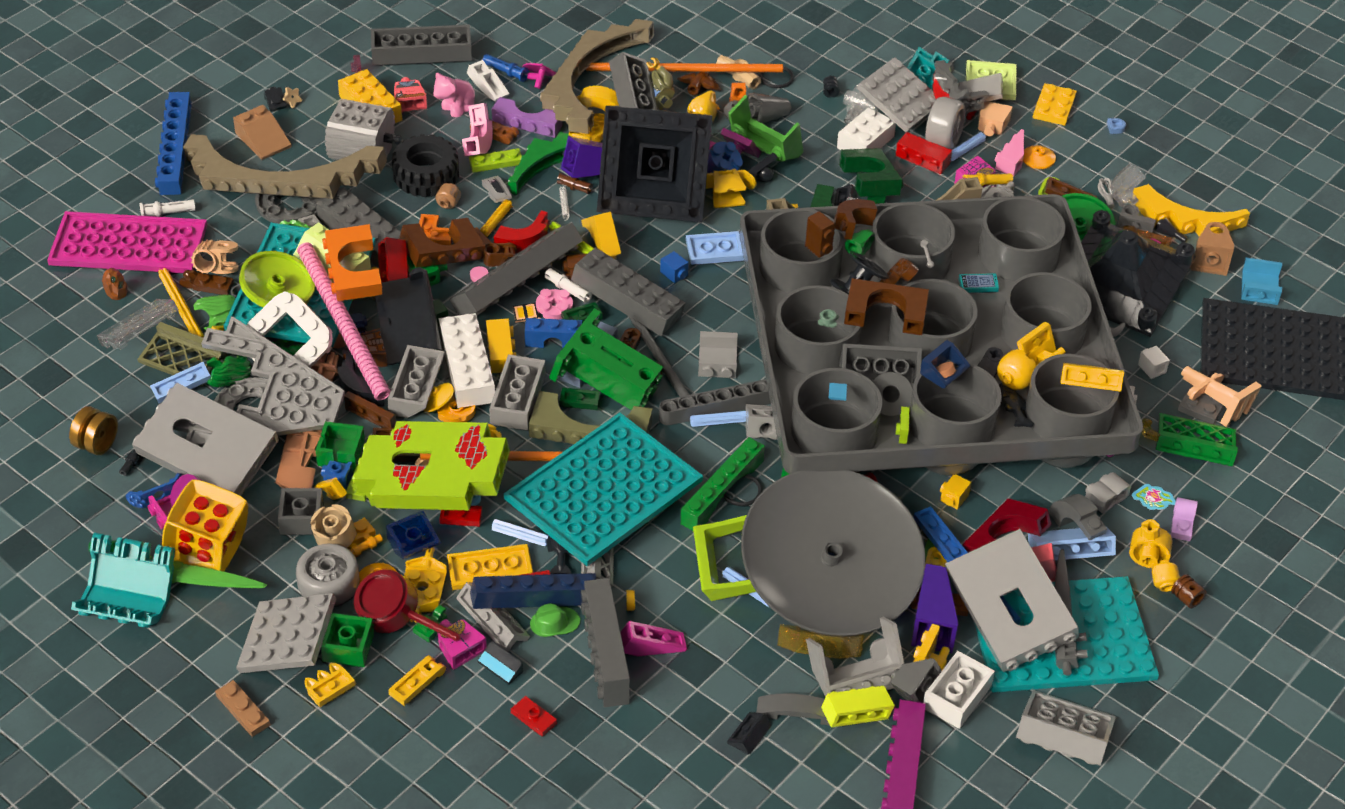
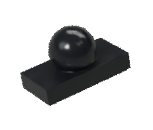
[748,153,778,182]

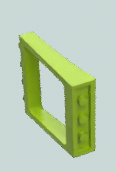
[693,515,756,601]

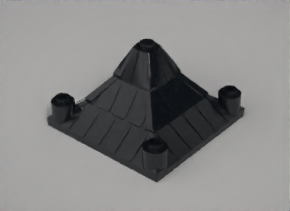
[597,105,712,222]
[1081,210,1196,337]

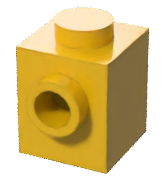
[940,475,971,510]

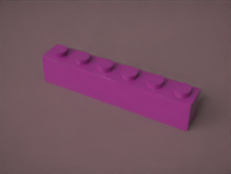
[881,699,926,809]

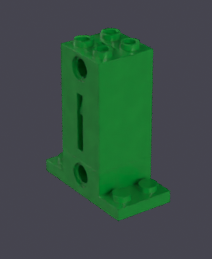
[549,308,663,410]

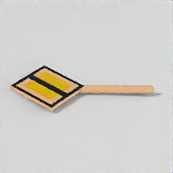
[512,303,541,323]

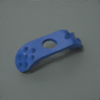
[126,473,182,508]

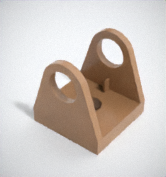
[1191,222,1234,276]

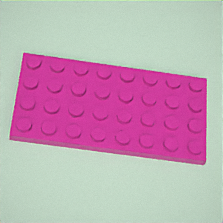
[47,211,207,273]

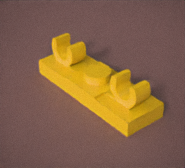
[1060,363,1124,391]

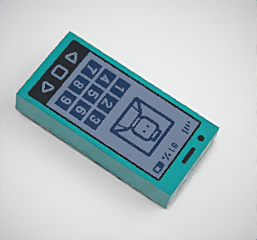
[958,273,999,293]

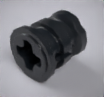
[823,75,840,98]

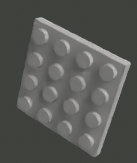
[857,57,936,132]
[236,593,336,673]

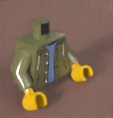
[647,58,675,110]

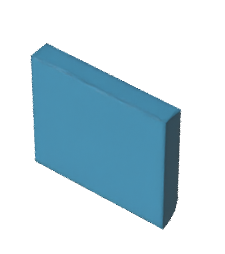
[829,383,847,401]

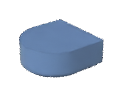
[1107,118,1126,134]

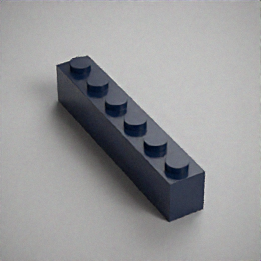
[470,573,597,609]

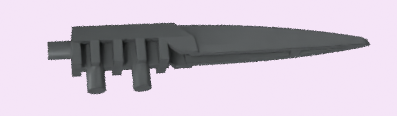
[1054,549,1088,675]

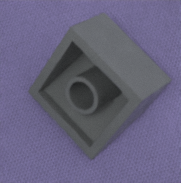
[890,658,942,703]

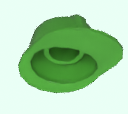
[530,604,580,637]

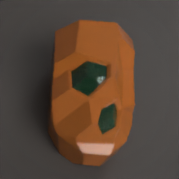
[102,268,128,300]

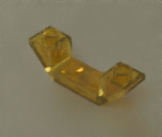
[777,624,863,659]

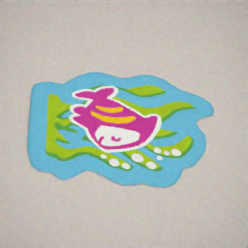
[1132,484,1176,510]

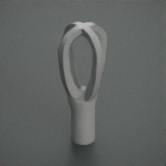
[1098,178,1115,209]

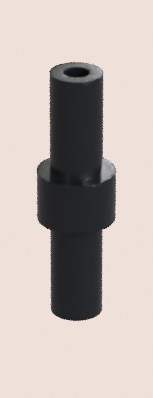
[119,449,140,476]

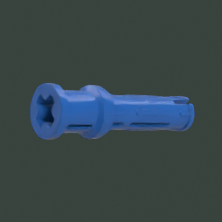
[483,54,529,82]

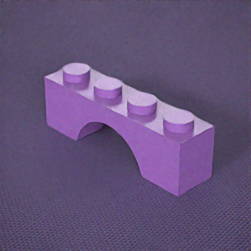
[492,97,562,138]

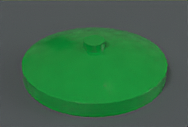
[1062,193,1116,242]

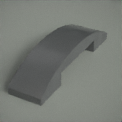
[756,694,842,727]

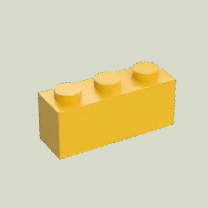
[486,319,516,373]

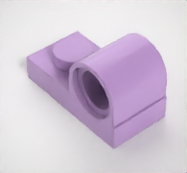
[1170,497,1197,541]

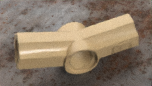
[716,55,761,90]

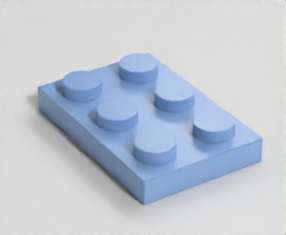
[686,231,744,265]

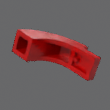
[494,210,550,253]

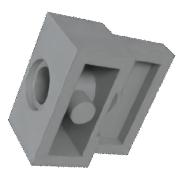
[745,404,777,440]

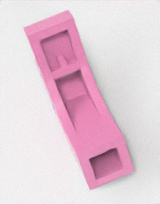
[462,103,493,156]

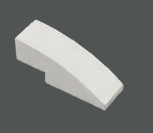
[467,60,509,101]

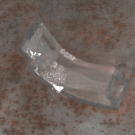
[1109,163,1146,208]

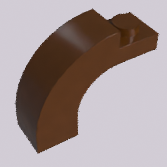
[834,199,878,240]

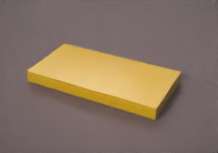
[447,544,533,590]

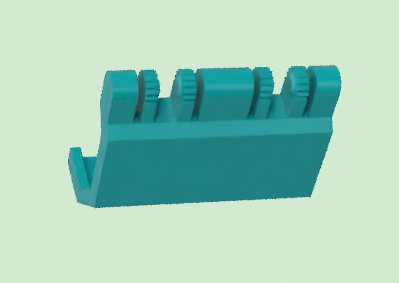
[71,533,175,628]

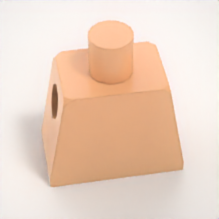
[978,102,1013,136]

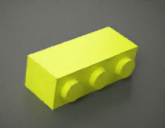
[821,686,894,727]

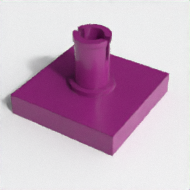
[721,128,761,158]

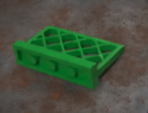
[1155,413,1238,467]

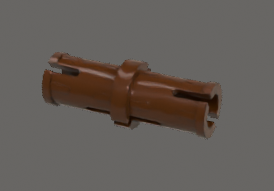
[557,173,593,194]

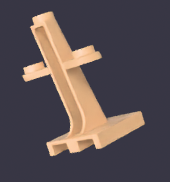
[1181,366,1262,427]

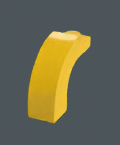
[576,86,619,111]

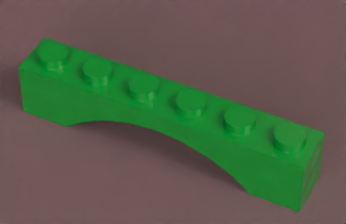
[680,437,765,531]

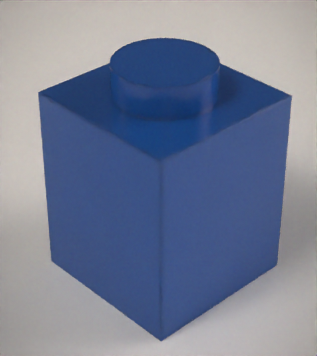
[660,251,689,284]

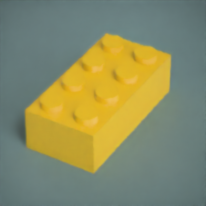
[338,69,402,123]

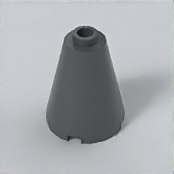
[748,93,792,124]

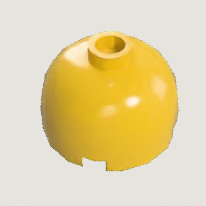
[997,349,1037,390]

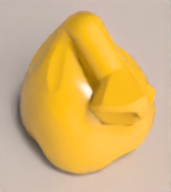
[688,90,720,122]

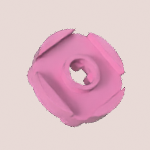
[536,289,573,319]

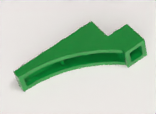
[508,132,569,195]

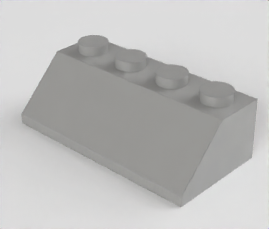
[388,345,445,418]

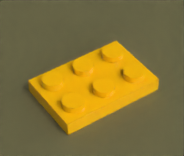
[1033,83,1077,126]

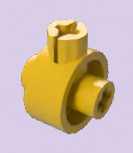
[1129,519,1173,568]

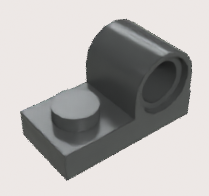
[1117,204,1156,237]

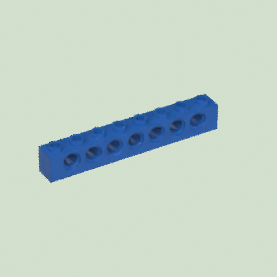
[155,92,192,195]

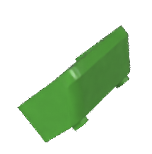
[728,95,803,161]

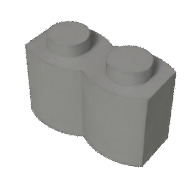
[1085,472,1131,513]

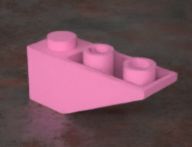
[995,129,1024,177]

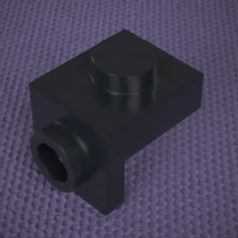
[264,87,287,111]

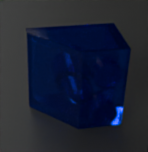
[386,510,441,559]

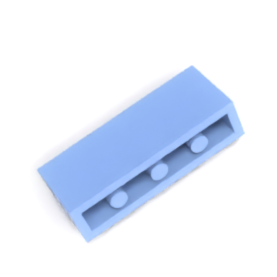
[1028,527,1116,560]

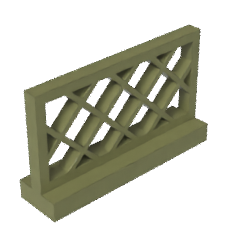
[137,322,228,386]

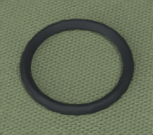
[759,66,794,88]
[723,474,762,506]

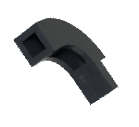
[338,353,385,406]

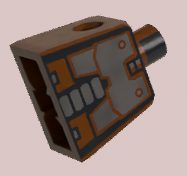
[342,329,387,368]

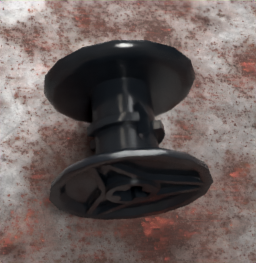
[830,251,889,295]

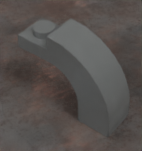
[1049,494,1107,540]

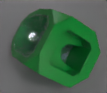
[845,230,875,255]

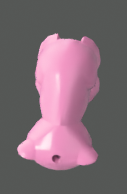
[433,73,475,117]

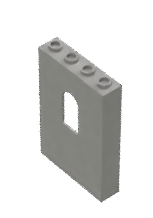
[132,383,279,496]
[945,529,1079,672]

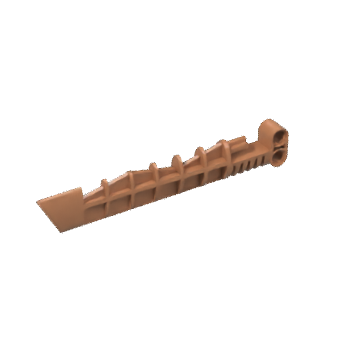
[275,332,346,488]

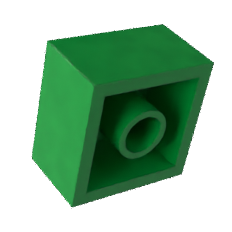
[321,613,374,667]

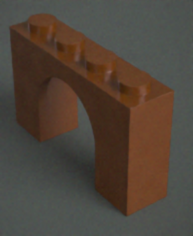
[399,218,485,268]
[844,278,929,335]

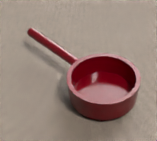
[354,569,461,641]

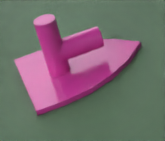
[522,63,556,89]

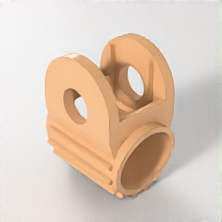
[191,240,239,274]

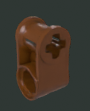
[483,243,517,267]

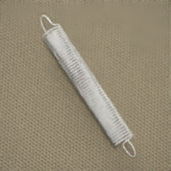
[559,185,570,221]

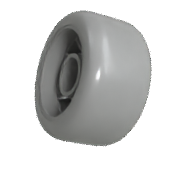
[926,97,965,150]
[296,544,360,606]

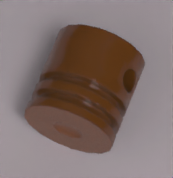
[1171,574,1207,609]

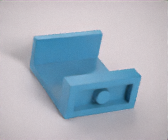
[1241,258,1282,305]

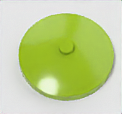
[239,251,315,308]

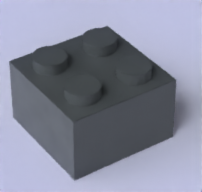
[278,488,324,535]

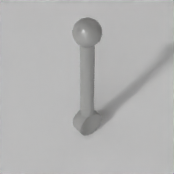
[920,240,934,268]

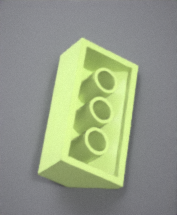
[293,222,371,283]

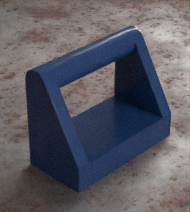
[920,340,970,389]

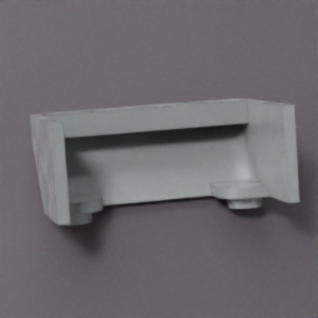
[806,616,904,697]

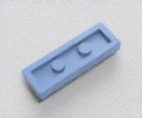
[150,362,211,403]

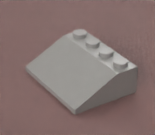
[1016,690,1116,765]

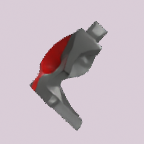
[932,60,989,116]

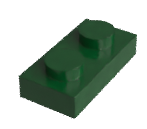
[561,302,602,323]
[559,387,600,410]

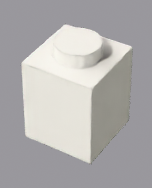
[1138,346,1170,379]

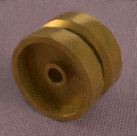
[69,406,118,455]

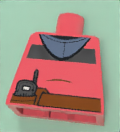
[394,77,427,112]

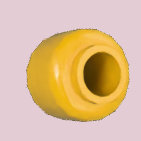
[1152,560,1180,592]

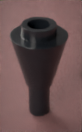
[1155,217,1187,243]

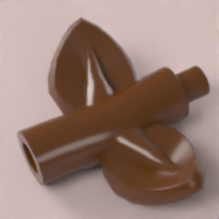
[677,72,722,95]

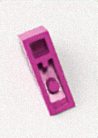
[620,621,687,656]

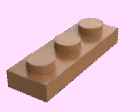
[215,680,270,737]

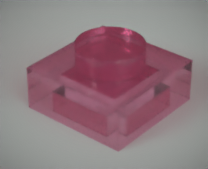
[351,55,361,74]

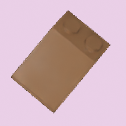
[233,105,292,160]

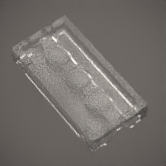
[97,299,179,350]

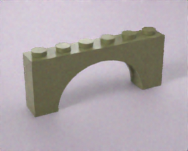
[529,391,653,444]

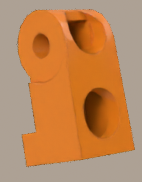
[729,83,746,107]

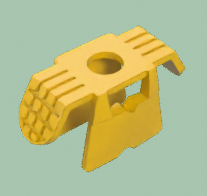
[706,169,756,208]

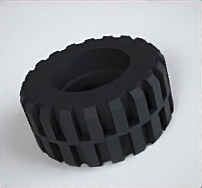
[392,134,459,197]

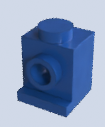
[321,460,353,490]

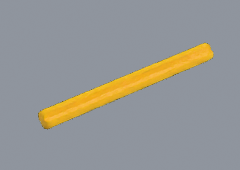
[158,268,204,338]

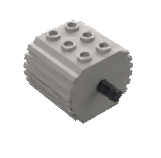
[325,99,402,160]

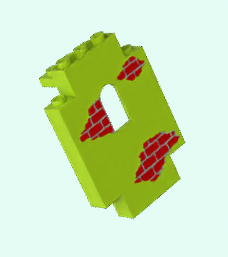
[353,421,510,510]

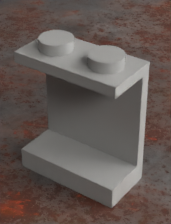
[698,331,738,378]

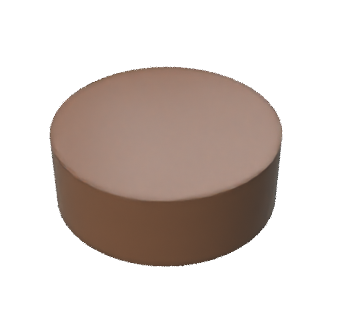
[936,362,956,378]

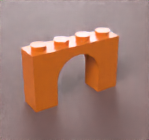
[322,224,382,301]

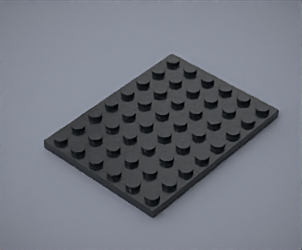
[1200,298,1345,400]

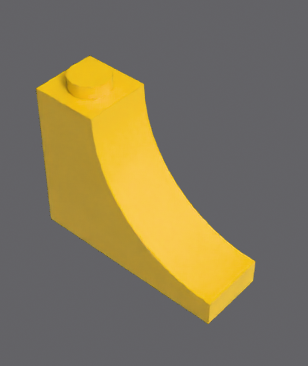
[581,212,621,259]

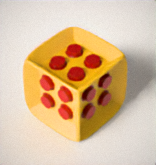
[162,480,248,572]

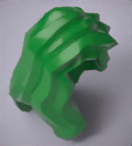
[207,355,252,387]

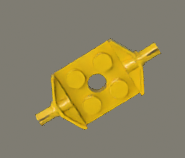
[404,546,447,623]

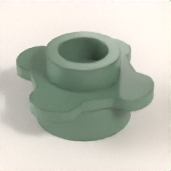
[818,309,839,328]

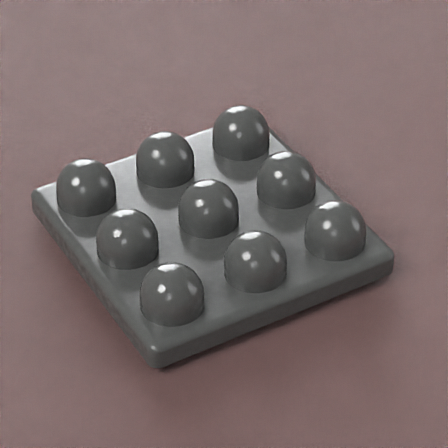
[739,194,1143,476]

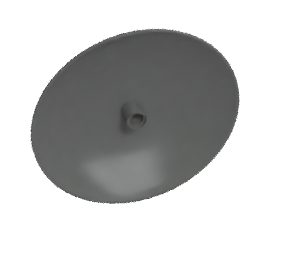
[741,470,925,636]

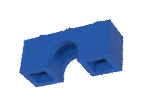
[525,318,582,349]

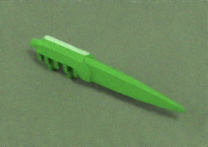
[149,556,267,588]

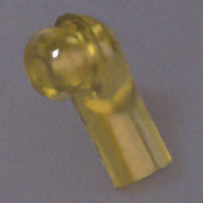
[1142,418,1158,442]

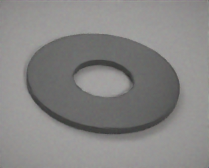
[873,372,913,416]

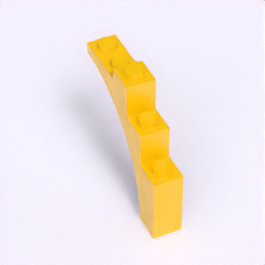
[1131,184,1250,237]

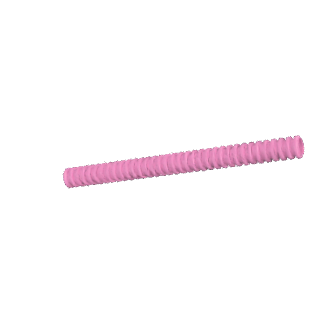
[297,242,391,400]

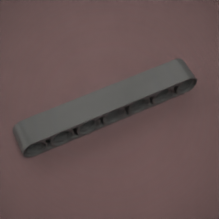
[659,379,771,425]

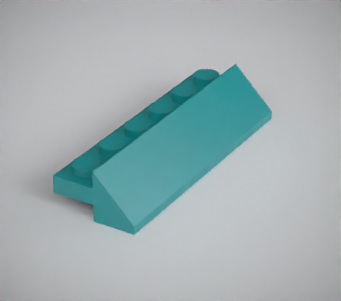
[907,47,949,91]

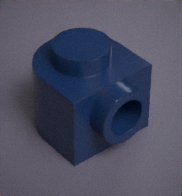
[349,312,368,334]

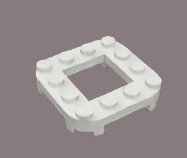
[246,292,333,368]

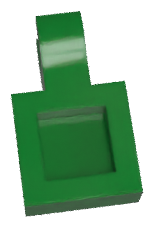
[413,605,447,643]

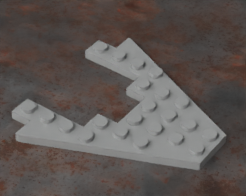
[173,317,345,447]

